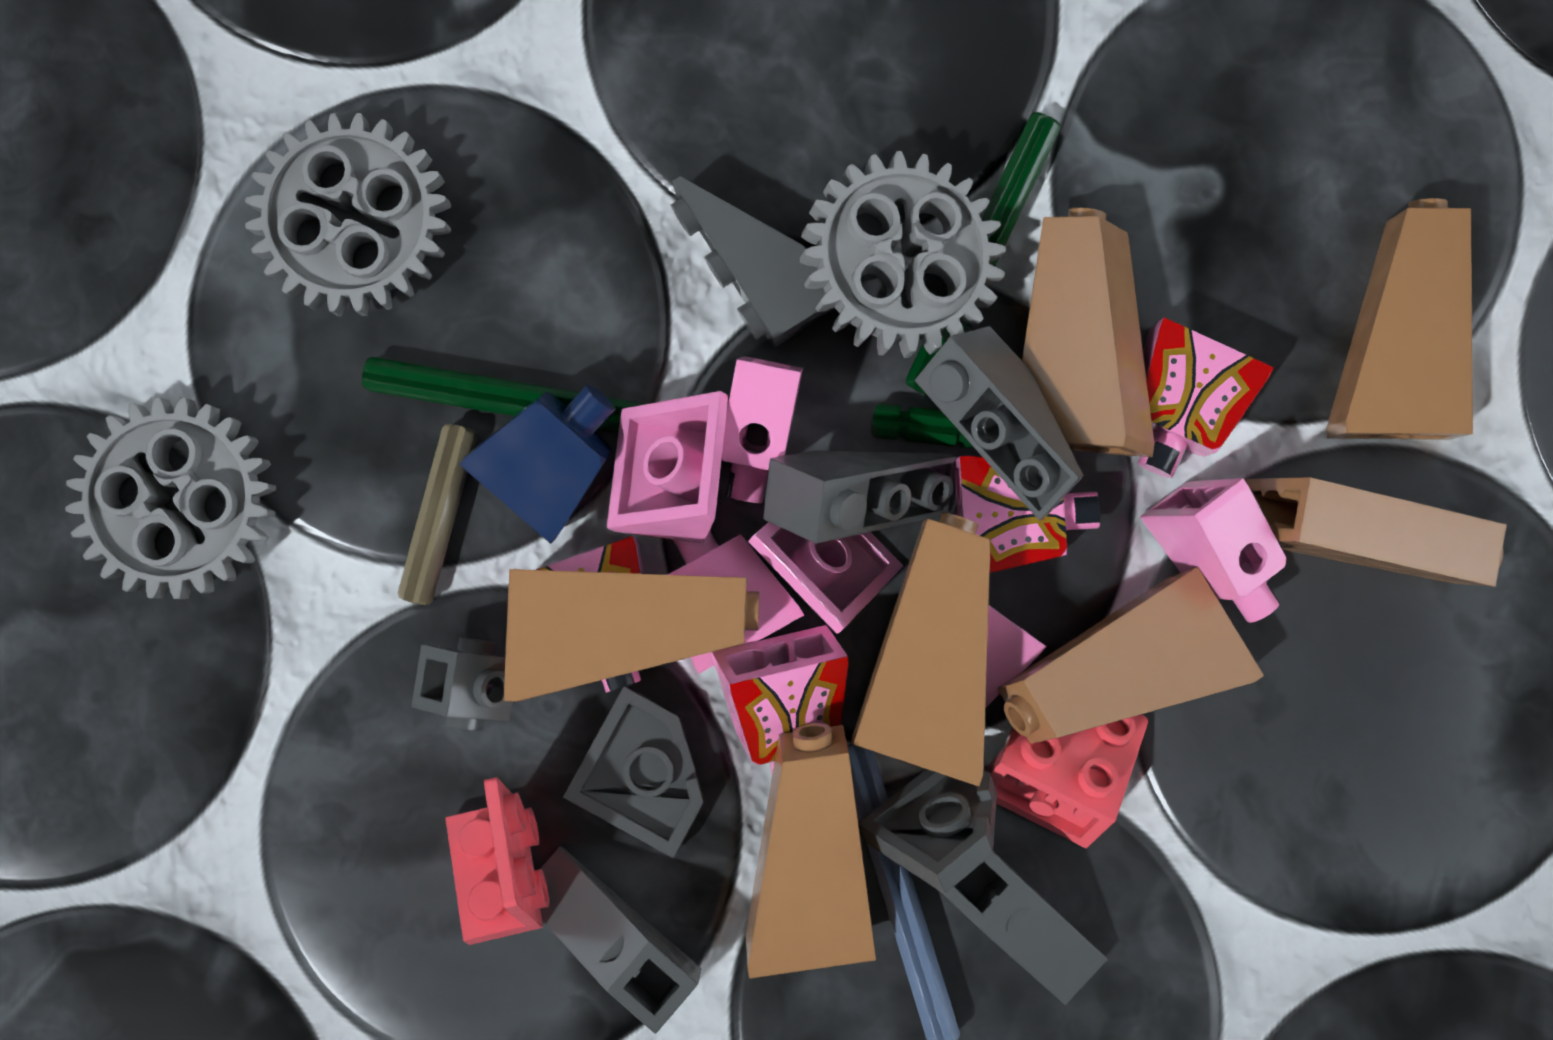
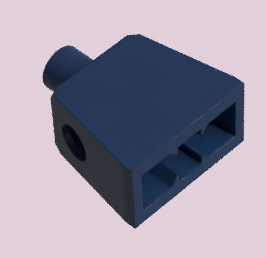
[459,384,615,544]

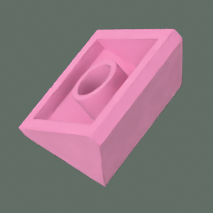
[607,391,728,544]
[748,522,904,634]

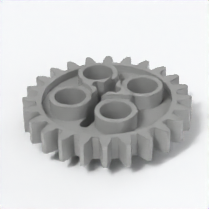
[245,113,451,317]
[800,151,1006,358]
[65,397,276,599]

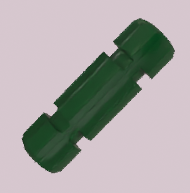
[871,403,975,449]

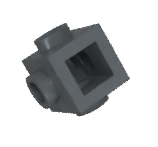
[411,637,513,731]

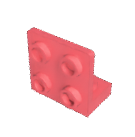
[985,714,1148,849]
[445,777,549,945]

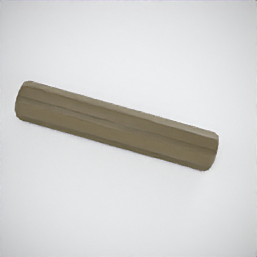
[397,424,477,605]

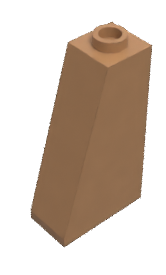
[1327,198,1473,440]
[1022,208,1154,458]
[1244,477,1507,587]
[851,512,990,786]
[997,567,1264,744]
[504,569,759,702]
[746,723,876,979]

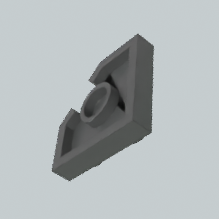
[563,686,705,858]
[858,769,997,894]

